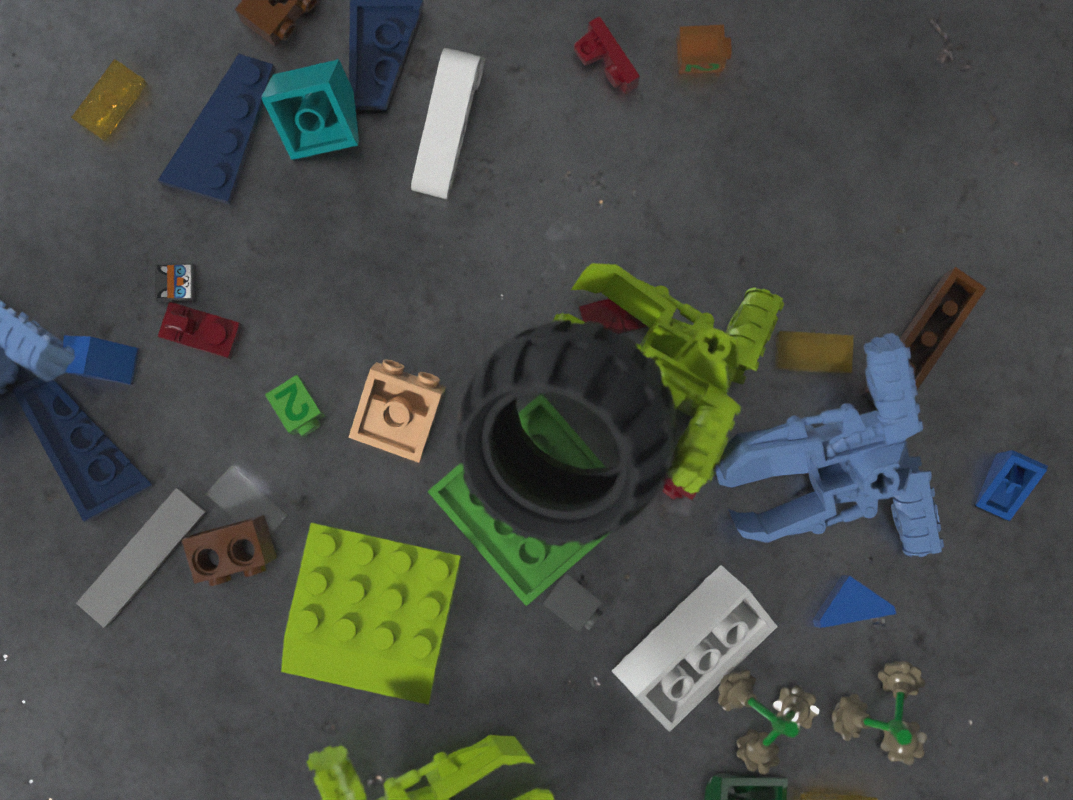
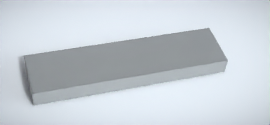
[76,488,207,628]

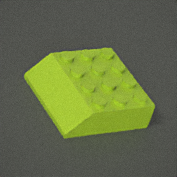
[281,523,462,705]

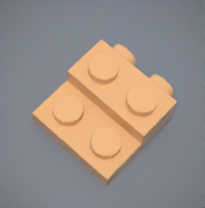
[348,359,446,463]

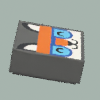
[155,263,195,302]

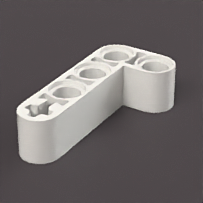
[411,48,485,199]

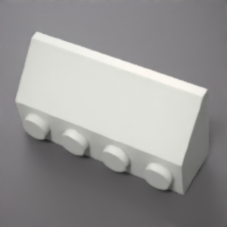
[612,565,778,732]

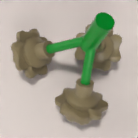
[832,661,927,765]
[718,669,820,775]

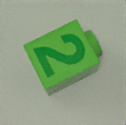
[265,375,325,437]

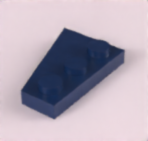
[349,0,424,110]

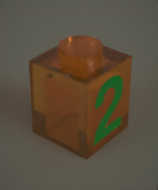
[676,25,732,74]

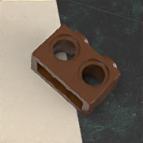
[182,515,277,586]

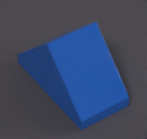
[62,335,139,385]
[975,450,1048,521]
[813,575,896,628]

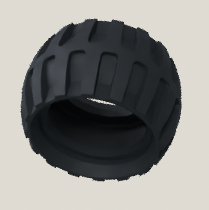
[456,320,677,546]

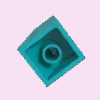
[261,59,359,160]

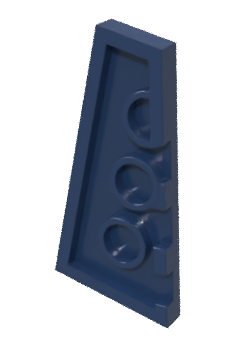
[158,54,276,205]
[12,377,153,523]

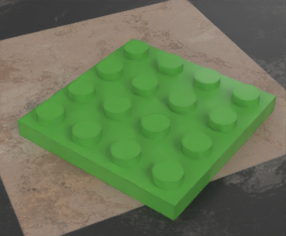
[427,393,609,606]

